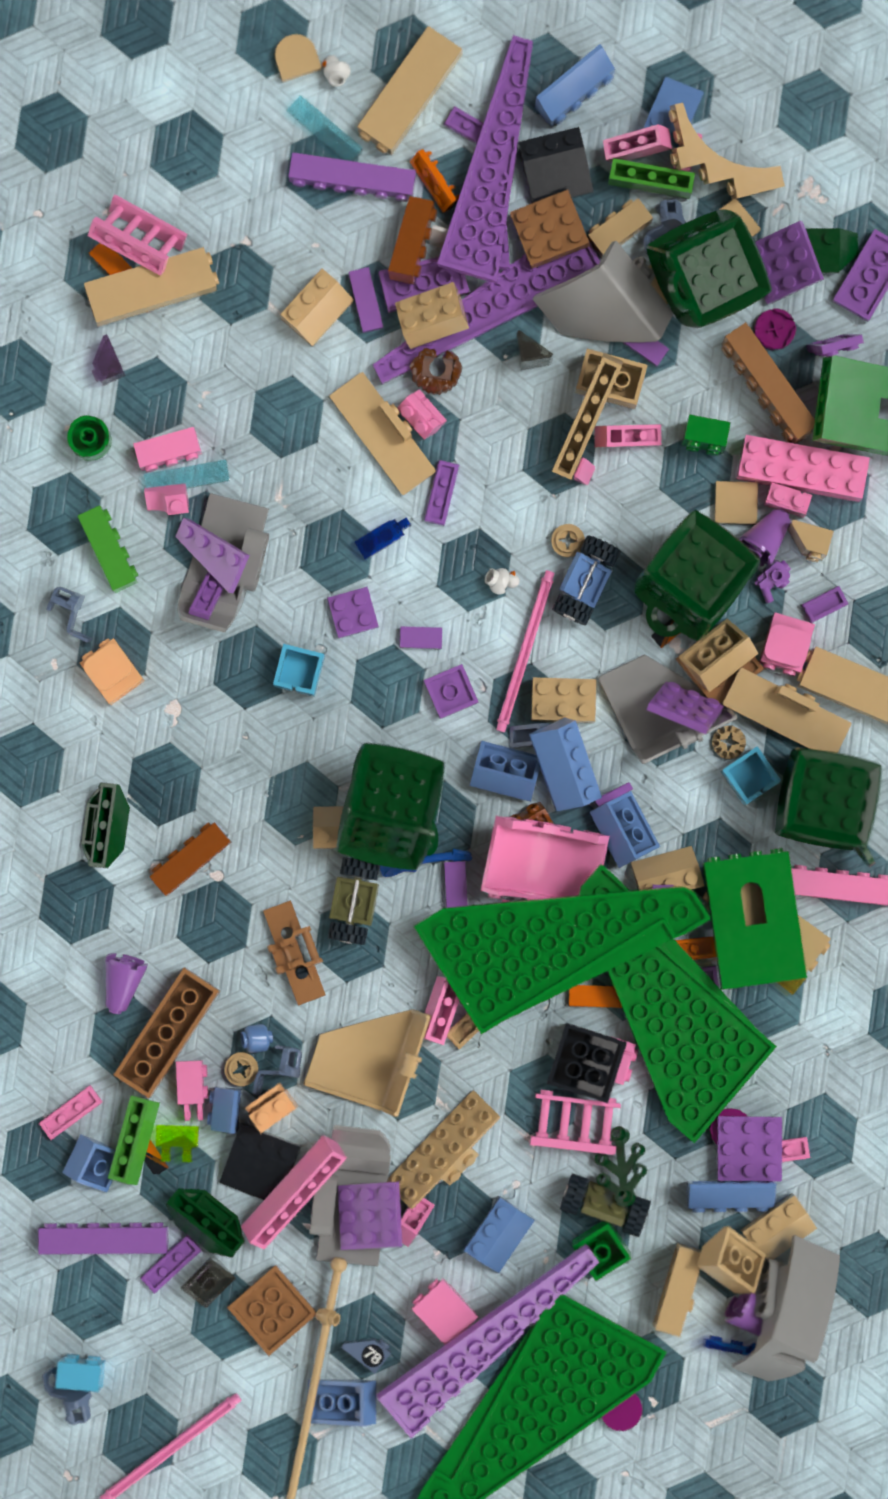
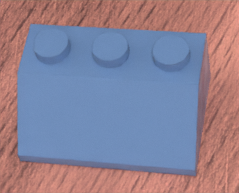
[470,741,540,802]
[590,791,660,868]
[464,1196,535,1273]

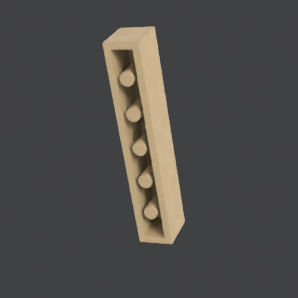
[552,353,623,480]

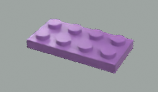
[832,229,888,322]
[379,257,469,313]
[806,333,864,357]

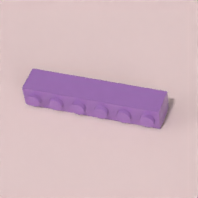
[289,153,416,202]
[38,1222,169,1254]

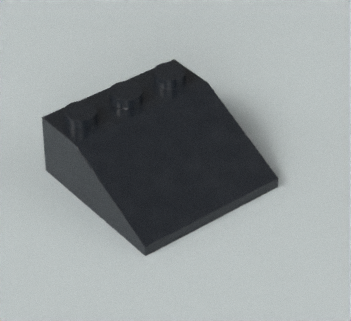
[518,127,594,203]
[547,1023,627,1103]
[219,1123,302,1200]

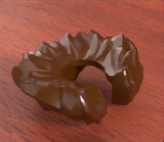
[409,348,462,395]

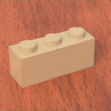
[588,198,653,258]

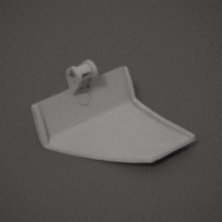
[533,241,673,342]
[598,654,737,764]

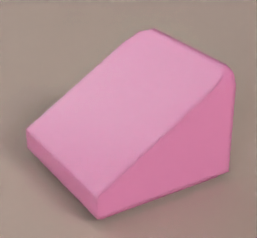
[573,458,595,485]

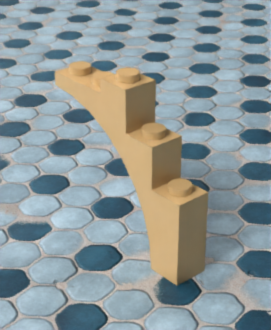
[669,103,785,199]

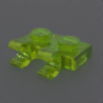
[155,1125,199,1162]

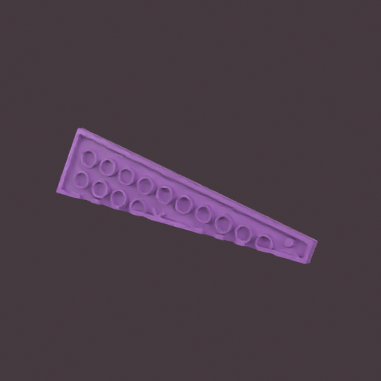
[437,35,533,284]
[373,237,600,385]
[376,1244,599,1439]

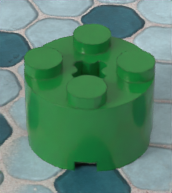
[67,415,112,461]

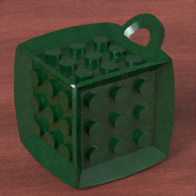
[646,209,772,328]
[634,510,760,641]
[336,743,445,870]
[775,748,882,867]

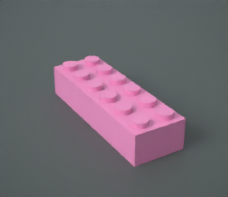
[736,435,870,502]

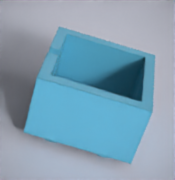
[273,644,325,697]
[720,746,781,806]
[55,1354,106,1392]

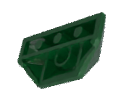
[805,228,858,273]
[81,782,130,869]
[165,1188,245,1258]

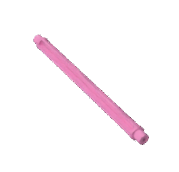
[496,570,555,733]
[99,1393,242,1499]

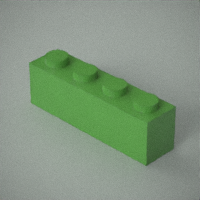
[608,158,695,199]
[78,505,139,593]
[108,1095,160,1185]

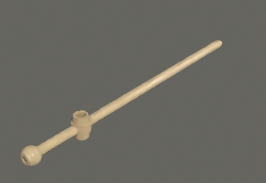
[287,1257,347,1499]

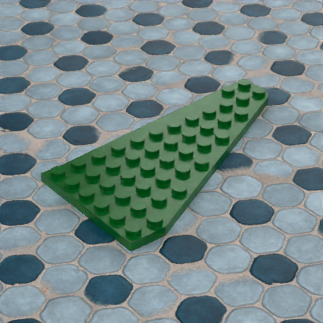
[578,864,777,1143]
[414,886,711,1035]
[417,1294,667,1499]

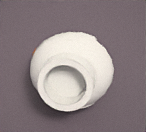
[322,55,350,86]
[485,568,520,594]

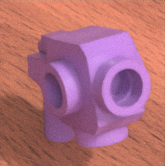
[754,560,791,603]

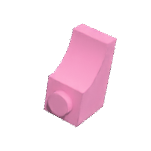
[144,483,189,515]
[401,1198,435,1247]

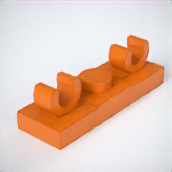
[409,149,460,213]

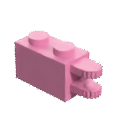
[176,1060,208,1121]

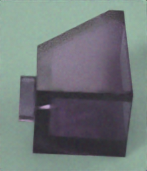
[91,334,126,386]

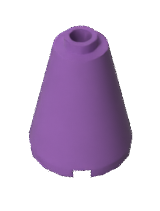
[739,509,791,567]
[105,953,148,1014]
[724,1292,763,1336]

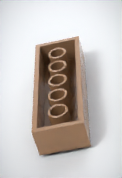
[721,322,815,444]
[114,968,221,1098]

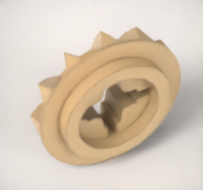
[551,524,585,558]
[712,725,746,759]
[225,1052,259,1086]

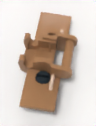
[263,900,326,1006]

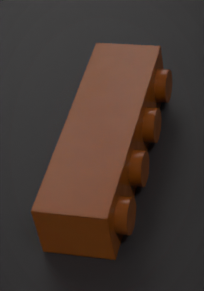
[388,196,437,285]
[149,822,232,896]

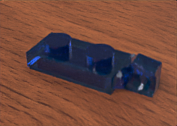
[354,517,411,561]
[702,1335,757,1356]

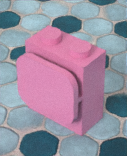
[759,613,815,676]
[412,1278,478,1345]

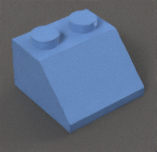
[207,1087,241,1133]
[62,1134,116,1193]

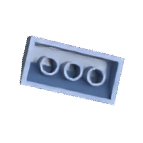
[535,44,615,127]
[529,717,602,811]
[687,1181,776,1212]

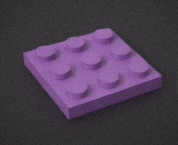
[755,221,824,304]
[647,681,724,734]
[717,1116,782,1181]
[338,1182,402,1250]

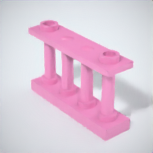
[88,195,187,276]
[530,1090,621,1155]

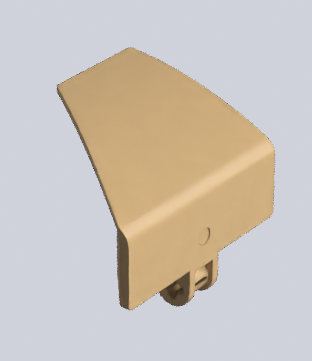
[304,1009,430,1117]

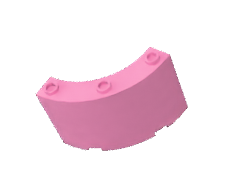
[481,816,610,900]

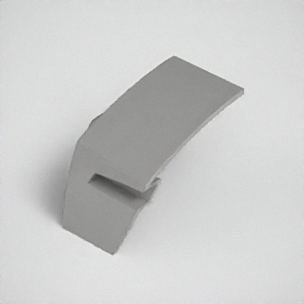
[177,493,269,633]
[309,1125,391,1267]
[732,1235,840,1381]

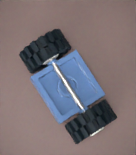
[552,535,621,626]

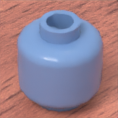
[241,1024,273,1053]

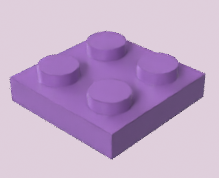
[327,587,379,639]
[424,664,479,719]

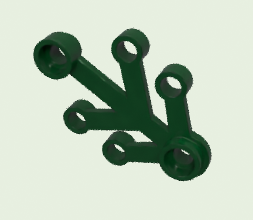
[594,1126,647,1207]

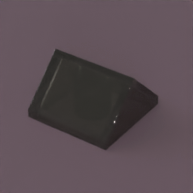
[516,330,553,370]
[180,1255,236,1308]

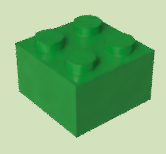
[682,414,731,456]
[572,1220,632,1281]

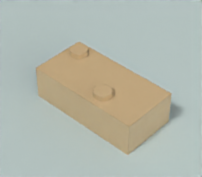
[653,1243,701,1337]

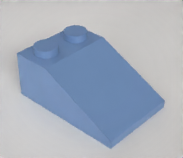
[644,77,704,148]
[308,1379,376,1426]

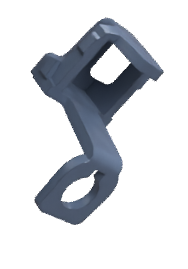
[644,199,686,255]
[46,587,92,642]
[253,1045,302,1096]
[42,1366,92,1425]

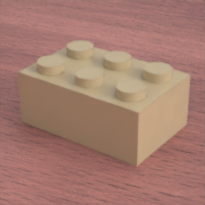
[395,282,469,349]
[575,349,648,409]
[531,677,596,723]

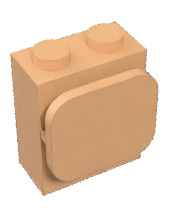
[80,638,145,705]
[245,1083,298,1133]

